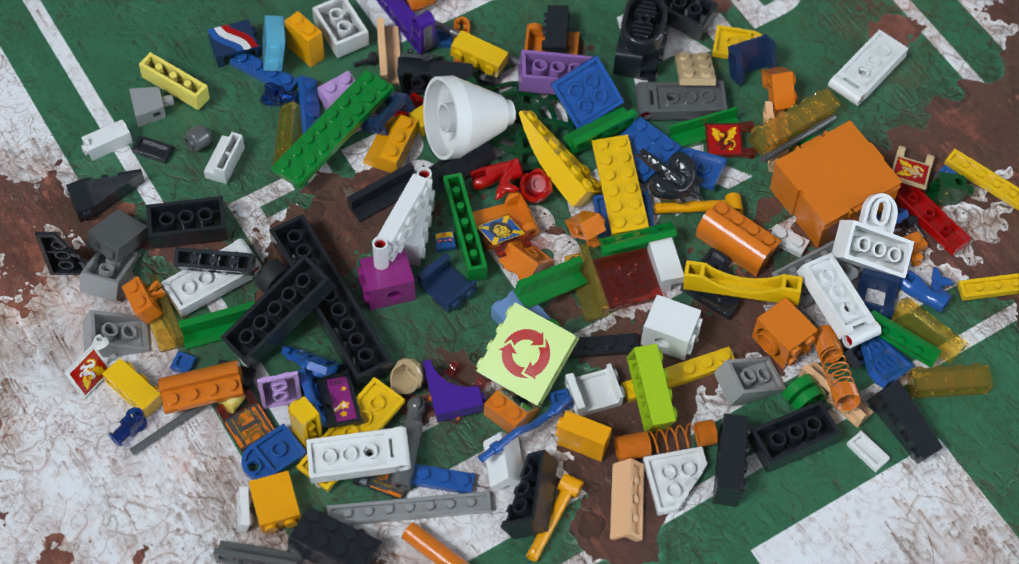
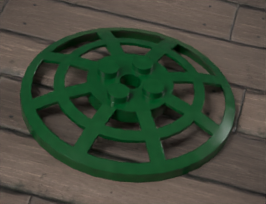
[487,81,574,173]

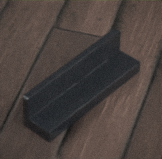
[428,141,496,195]
[347,162,415,222]

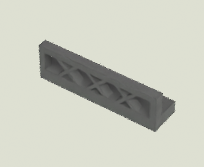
[213,540,302,564]

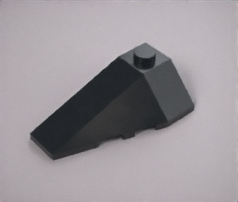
[66,169,145,222]
[35,232,87,275]

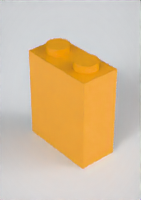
[284,11,325,68]
[555,410,612,462]
[248,471,301,533]

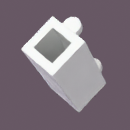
[81,120,133,161]

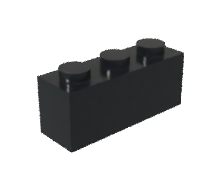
[542,5,570,54]

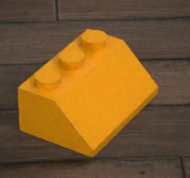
[363,115,418,173]

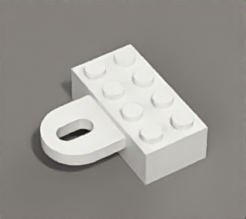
[832,193,914,278]

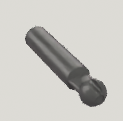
[390,396,426,491]

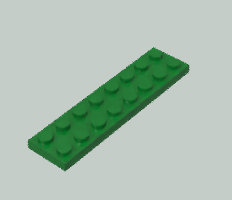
[271,70,395,189]

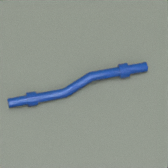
[478,395,573,463]

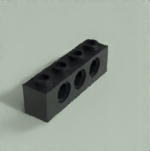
[173,247,256,276]

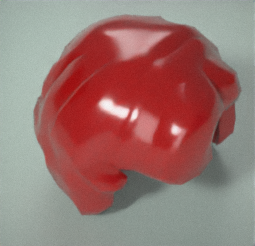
[520,168,553,203]

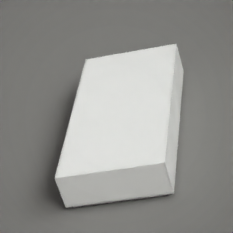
[846,430,890,473]

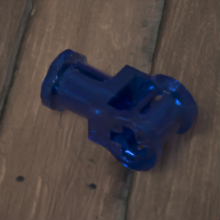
[260,82,299,106]
[108,407,147,447]

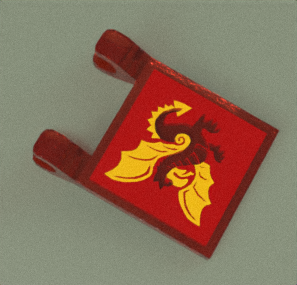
[704,121,757,159]

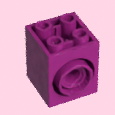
[357,249,415,311]

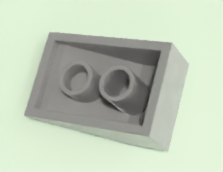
[79,251,139,302]
[82,310,149,357]
[714,356,786,406]

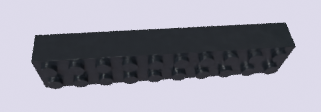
[269,214,393,389]

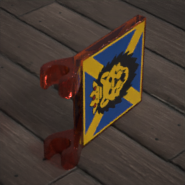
[476,214,533,258]

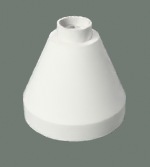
[423,75,516,160]

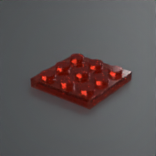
[591,248,663,312]

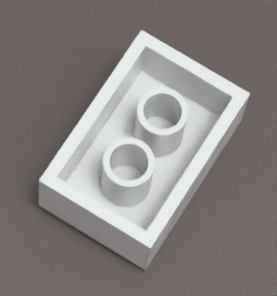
[312,0,369,58]

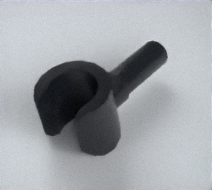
[353,52,378,67]
[904,215,926,238]

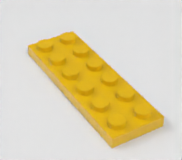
[592,134,649,236]
[296,377,405,492]

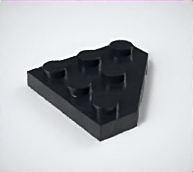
[680,247,740,320]

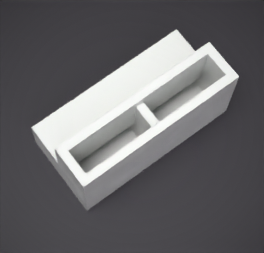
[204,132,245,184]
[647,237,684,293]
[483,432,523,490]

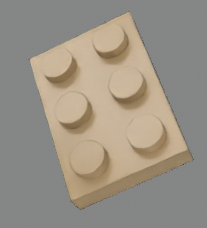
[674,52,716,86]

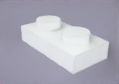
[771,224,810,258]
[236,487,253,533]

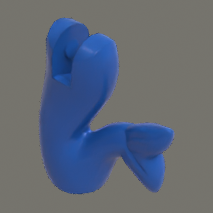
[898,267,954,313]

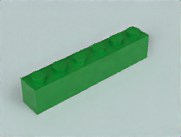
[443,173,487,282]

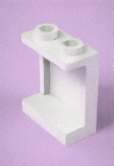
[564,363,625,416]

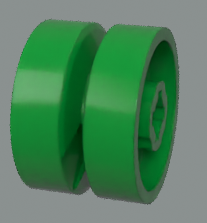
[782,374,826,411]

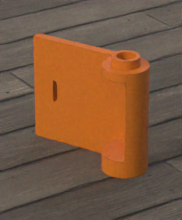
[524,23,580,55]
[472,192,540,250]

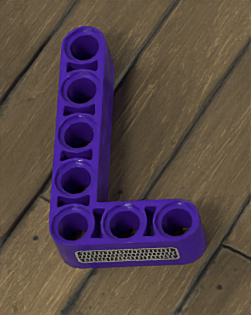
[377,0,436,54]

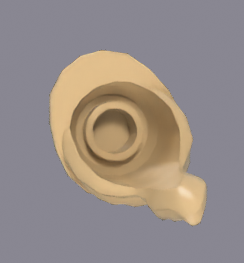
[389,358,425,394]

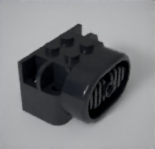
[613,0,669,82]

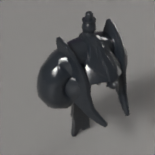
[635,148,704,204]

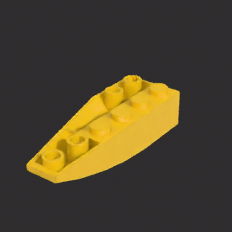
[519,110,602,207]

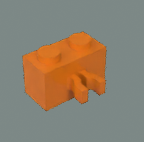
[565,210,606,248]
[121,276,166,324]

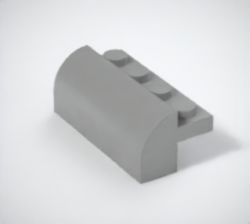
[772,240,858,309]

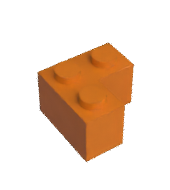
[761,67,797,110]

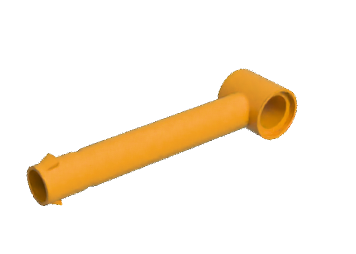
[654,192,743,214]
[526,473,584,562]

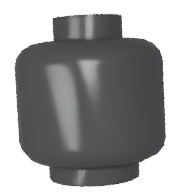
[184,125,212,152]

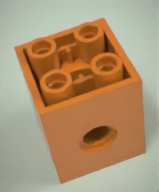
[752,297,818,369]

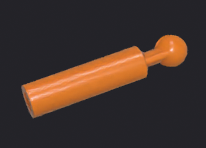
[401,522,470,564]

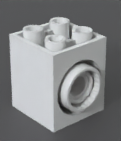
[640,295,703,360]

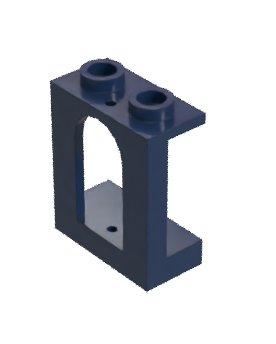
[360,91,415,136]
[857,268,901,320]

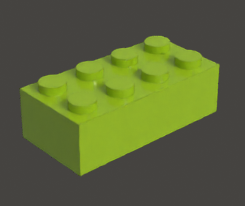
[626,344,677,433]

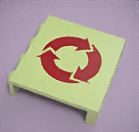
[476,302,579,407]

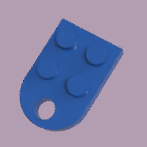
[667,148,727,191]
[298,368,331,429]
[241,423,307,480]

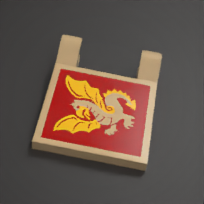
[892,145,935,190]

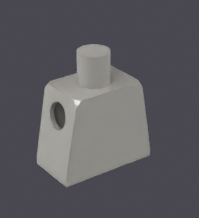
[129,87,175,127]

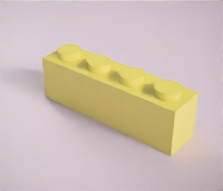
[139,52,210,110]

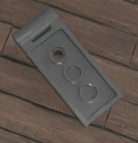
[635,80,727,121]

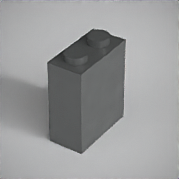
[87,209,148,263]

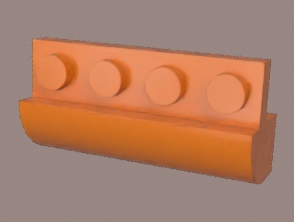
[695,200,782,277]
[158,360,244,414]

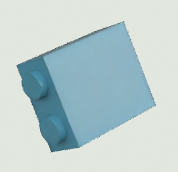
[262,15,285,72]

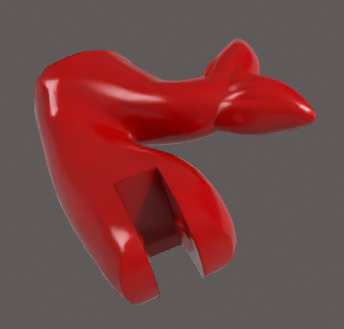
[470,158,524,200]

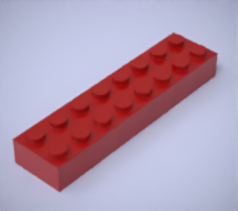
[895,183,971,256]

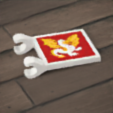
[64,334,122,398]

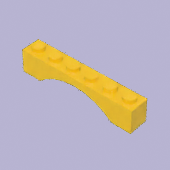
[683,260,803,306]

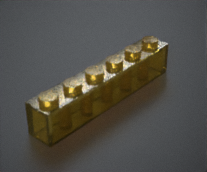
[748,88,841,156]

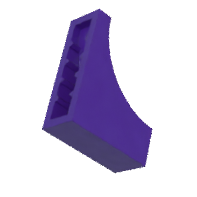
[423,359,486,422]

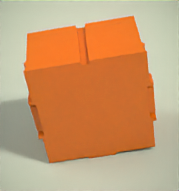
[769,121,902,248]

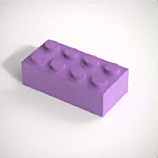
[518,50,592,94]

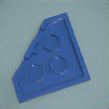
[860,336,915,389]
[281,345,343,377]

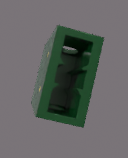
[925,172,974,206]

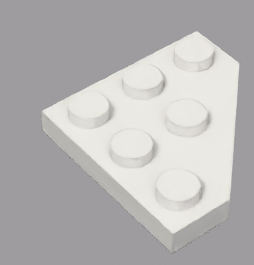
[643,446,707,515]

